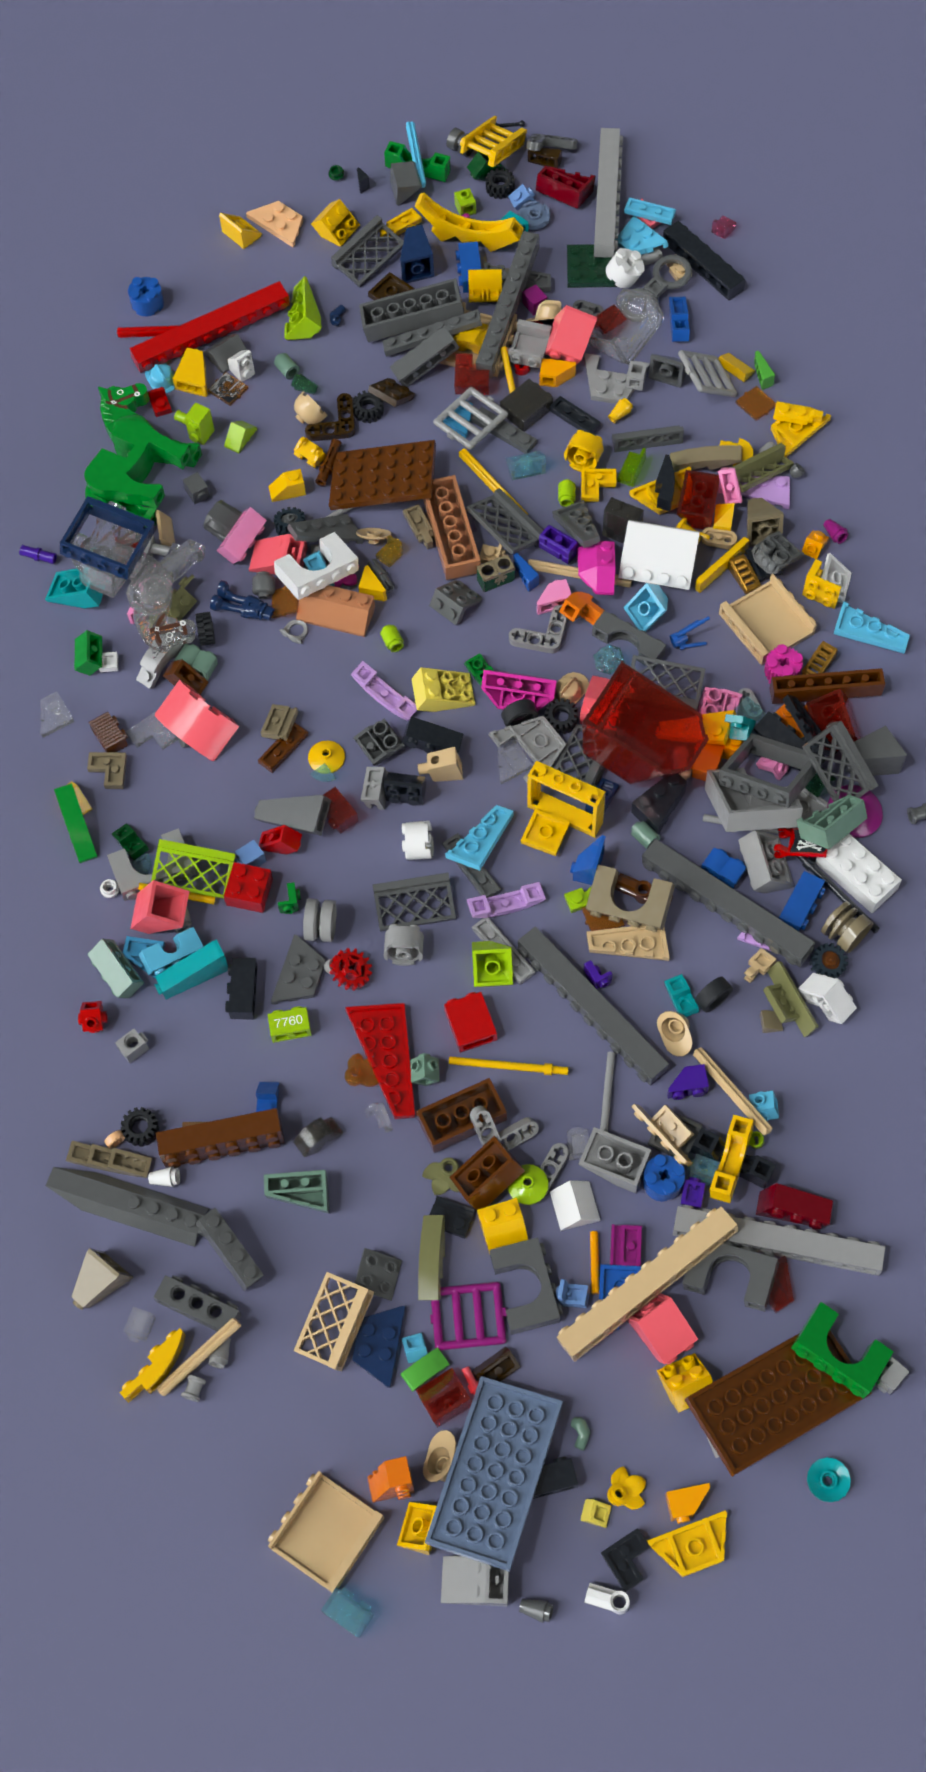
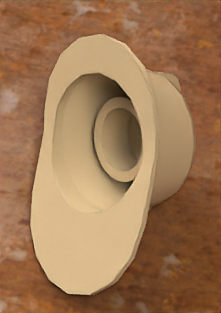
[526,300,562,321]
[552,672,589,704]
[657,1011,693,1057]
[423,1430,456,1482]

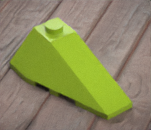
[284,276,322,340]

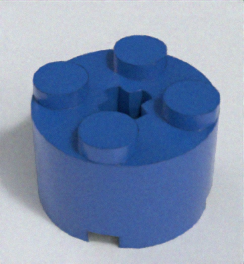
[128,277,164,317]
[642,1154,685,1202]

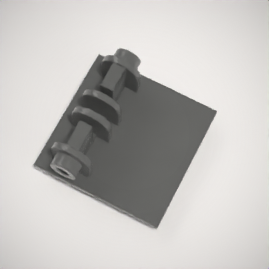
[355,1248,402,1301]

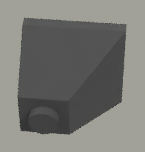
[649,354,687,388]

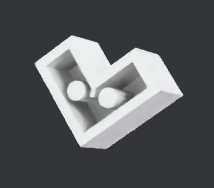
[798,973,857,1024]

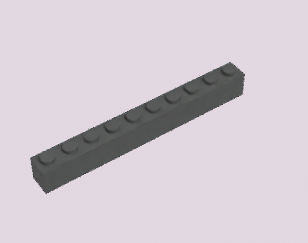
[476,231,539,379]
[642,839,815,967]
[517,926,669,1086]

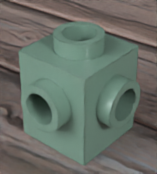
[410,1053,439,1086]

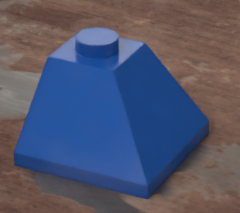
[570,835,606,885]

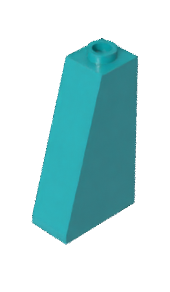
[154,939,228,1000]

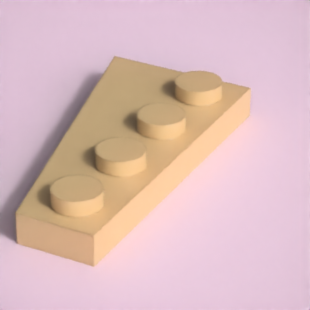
[586,925,670,961]

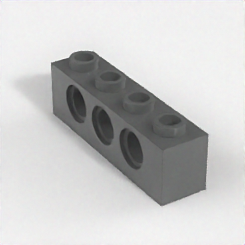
[153,1275,241,1331]

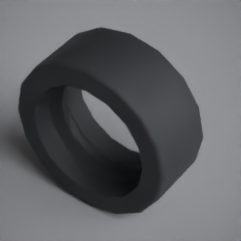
[501,699,538,727]
[695,976,733,1013]

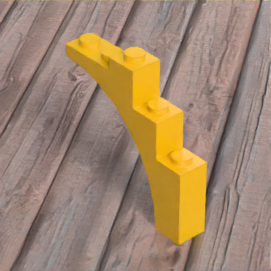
[415,192,524,252]

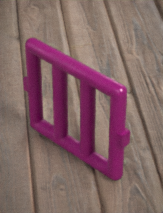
[430,1282,506,1350]

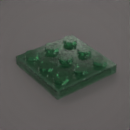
[567,244,617,288]

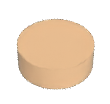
[104,1130,125,1149]

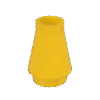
[608,398,633,423]

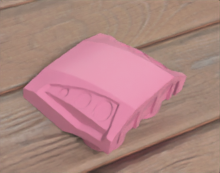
[696,687,742,715]

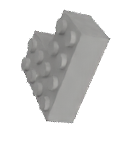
[705,768,803,832]

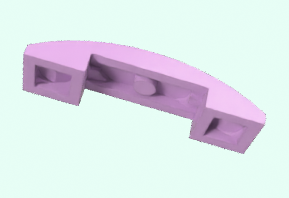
[351,661,417,721]
[467,882,546,918]

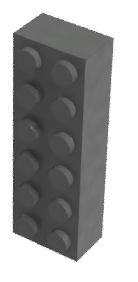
[359,278,465,343]

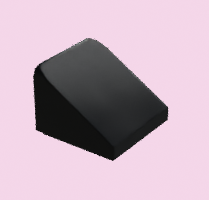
[357,167,370,194]

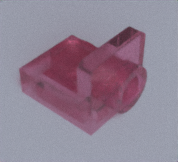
[711,215,736,239]

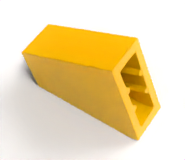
[172,348,208,397]

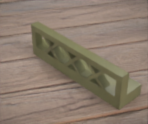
[731,443,794,493]

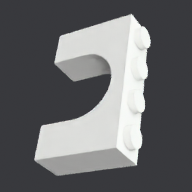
[274,532,359,600]

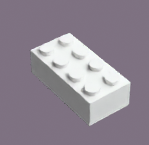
[816,834,902,913]

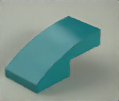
[664,974,699,1017]

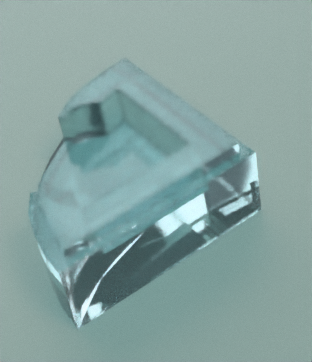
[310,763,336,782]
[131,853,151,875]

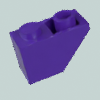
[667,1064,709,1100]

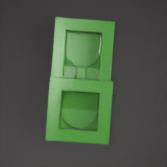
[401,1347,450,1392]

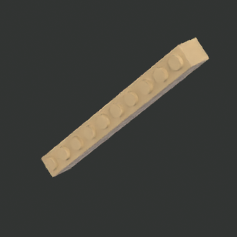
[557,1206,738,1362]

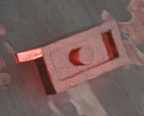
[593,304,627,334]

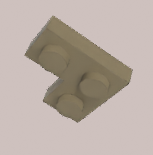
[87,752,127,789]

